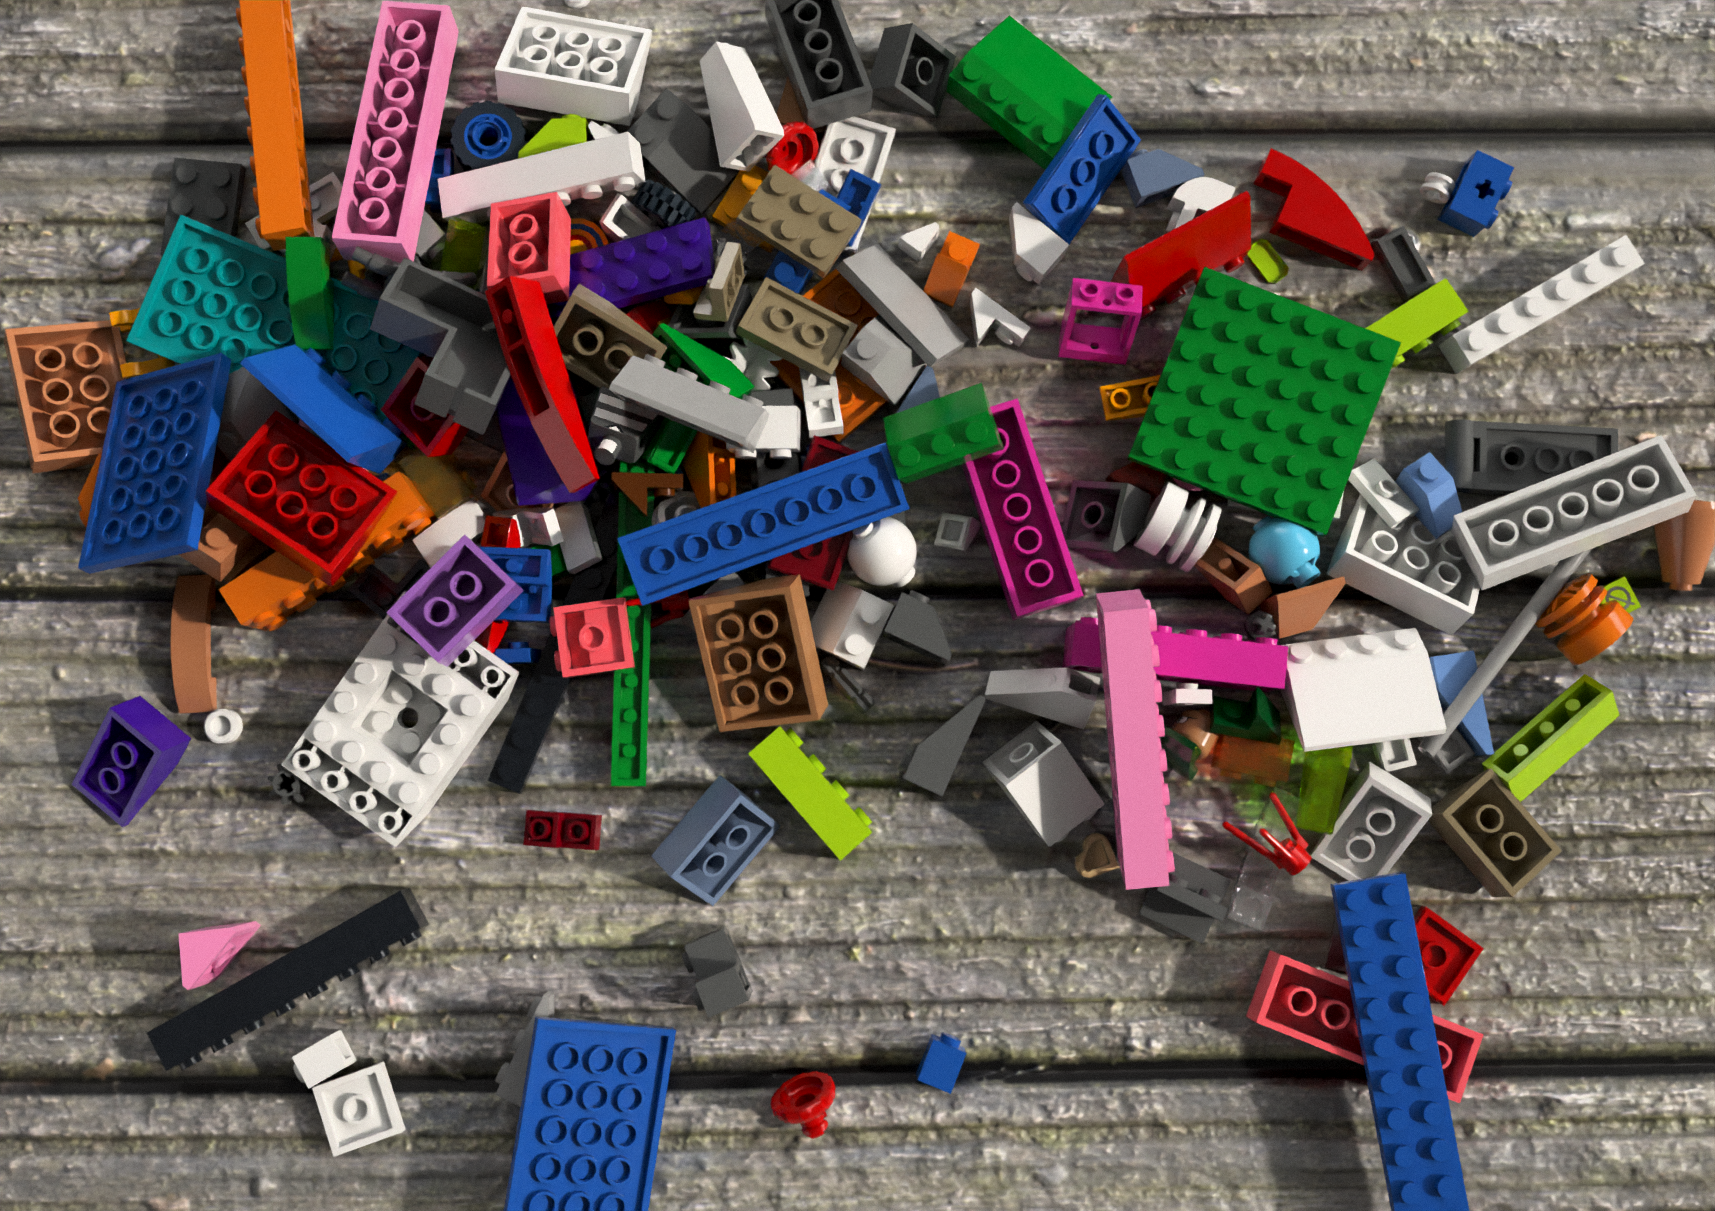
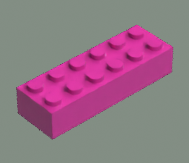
[961,398,1084,620]
[1062,617,1288,692]

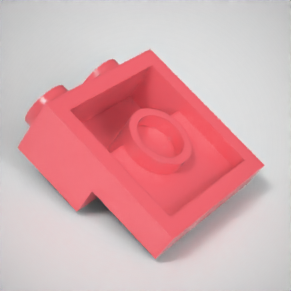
[549,597,635,678]

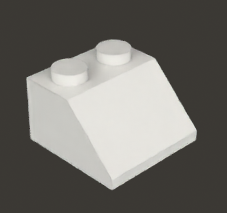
[811,581,894,671]

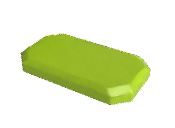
[1247,239,1289,284]

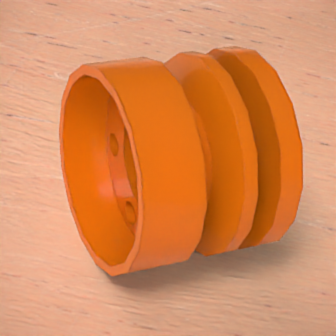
[1535,572,1633,665]

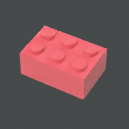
[487,192,571,304]

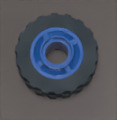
[450,101,528,171]

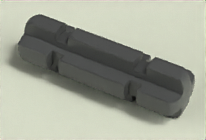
[820,655,875,714]

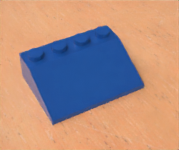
[240,345,408,474]

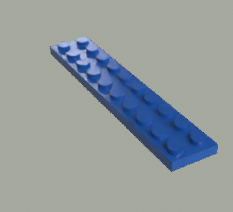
[1330,872,1469,1211]

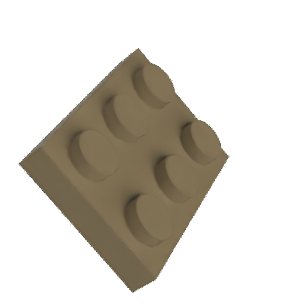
[737,165,862,278]
[735,277,858,382]

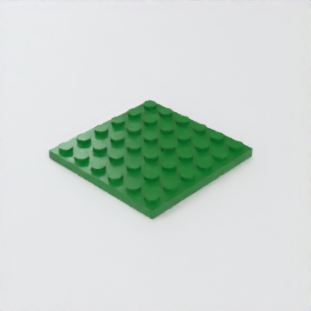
[1127,267,1401,537]

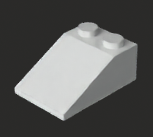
[1310,761,1432,881]

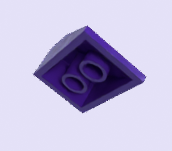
[72,696,191,828]

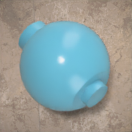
[1248,516,1321,589]

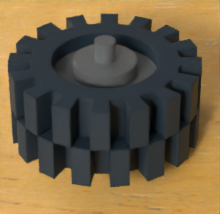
[631,180,697,229]

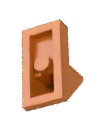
[923,231,980,308]

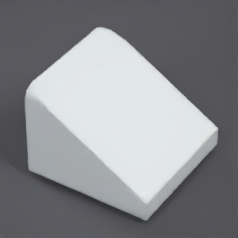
[898,222,940,262]

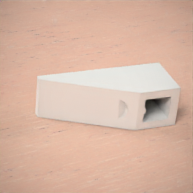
[984,667,1100,730]

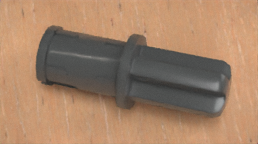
[1244,611,1276,638]

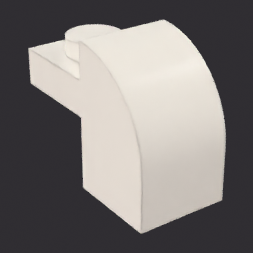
[1165,177,1236,232]

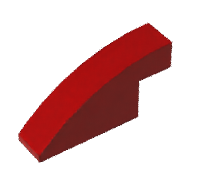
[1253,148,1375,271]

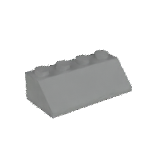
[609,354,769,453]

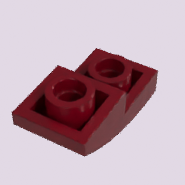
[523,810,602,850]

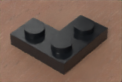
[348,559,430,620]

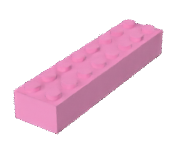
[332,1,459,263]
[1096,589,1175,890]

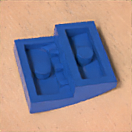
[480,547,552,623]

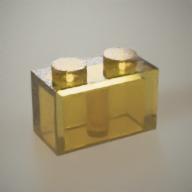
[398,448,479,519]

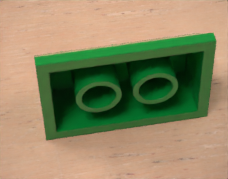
[883,382,1004,484]

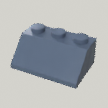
[651,775,781,906]

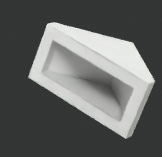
[599,193,661,242]

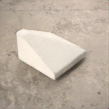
[934,512,981,551]

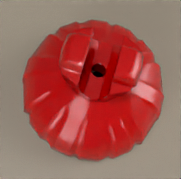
[764,121,819,181]
[770,1071,836,1139]

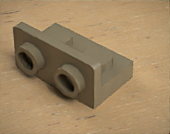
[693,242,745,322]

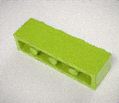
[1365,278,1469,369]
[1482,674,1620,802]
[748,726,872,861]

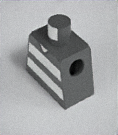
[588,386,663,465]

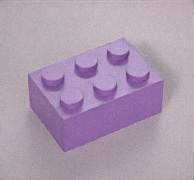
[386,534,524,667]

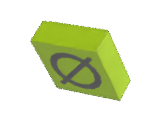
[1599,576,1641,613]

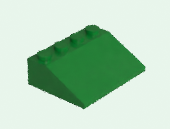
[946,15,1112,170]

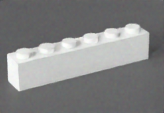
[437,132,646,229]
[1439,235,1645,374]

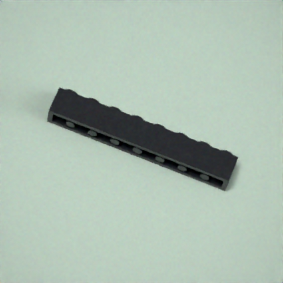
[147,888,429,1071]

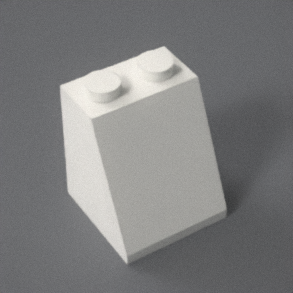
[982,721,1104,847]

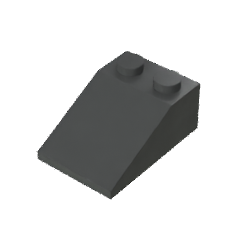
[627,88,740,215]
[898,695,986,796]

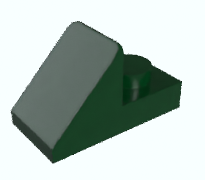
[1210,687,1281,745]

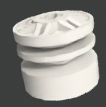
[1134,481,1222,572]

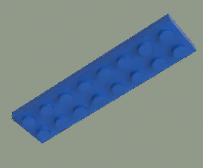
[617,442,910,606]

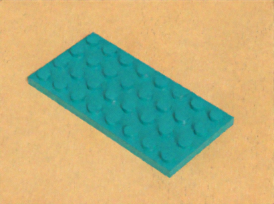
[126,215,424,421]

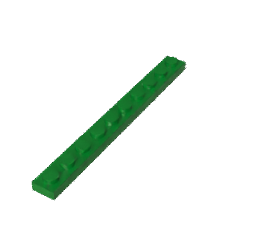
[610,452,655,786]

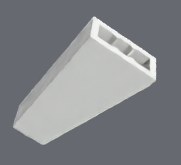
[700,41,785,172]

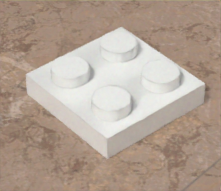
[312,1061,405,1157]

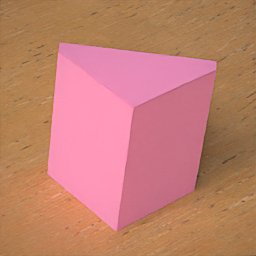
[178,921,261,990]

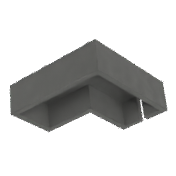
[370,258,511,435]

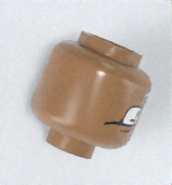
[1171,709,1221,760]

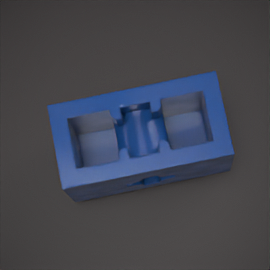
[1437,150,1514,237]

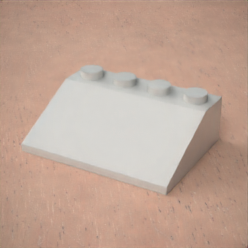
[495,7,652,126]
[1327,494,1480,635]
[1281,628,1447,752]

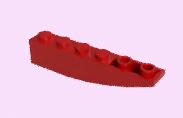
[485,275,600,493]

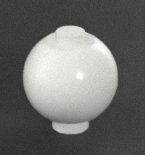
[847,517,917,587]

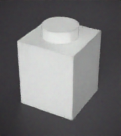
[292,1030,357,1089]

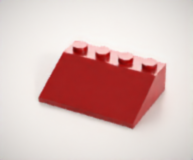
[1110,190,1251,320]
[206,410,397,587]

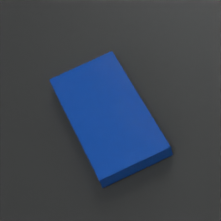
[1023,94,1141,244]

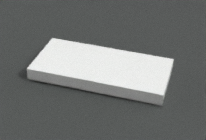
[807,116,896,255]

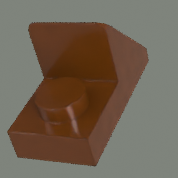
[611,472,683,518]

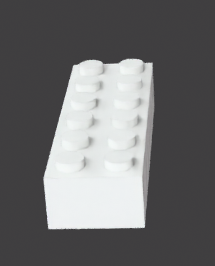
[1452,435,1696,590]

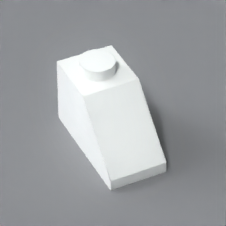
[1009,202,1069,285]

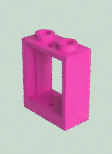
[1058,278,1143,365]

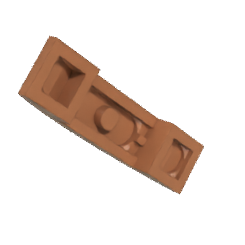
[170,575,217,714]

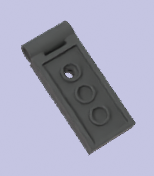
[1444,419,1618,496]

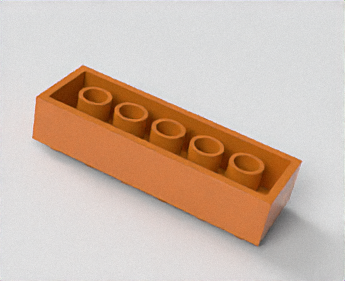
[218,471,439,631]

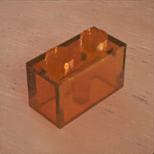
[1211,734,1295,788]

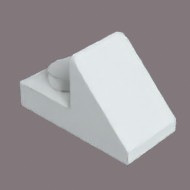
[969,288,1031,348]

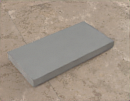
[836,243,970,367]

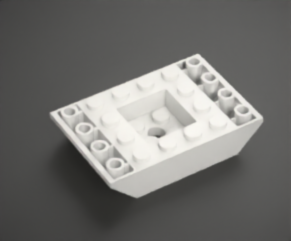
[281,591,519,847]

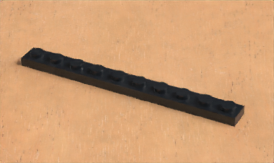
[487,486,619,794]

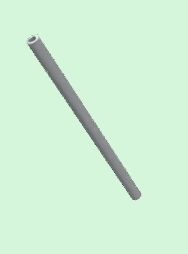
[1418,549,1591,758]

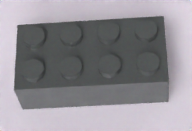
[764,0,873,129]

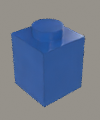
[916,1032,967,1094]

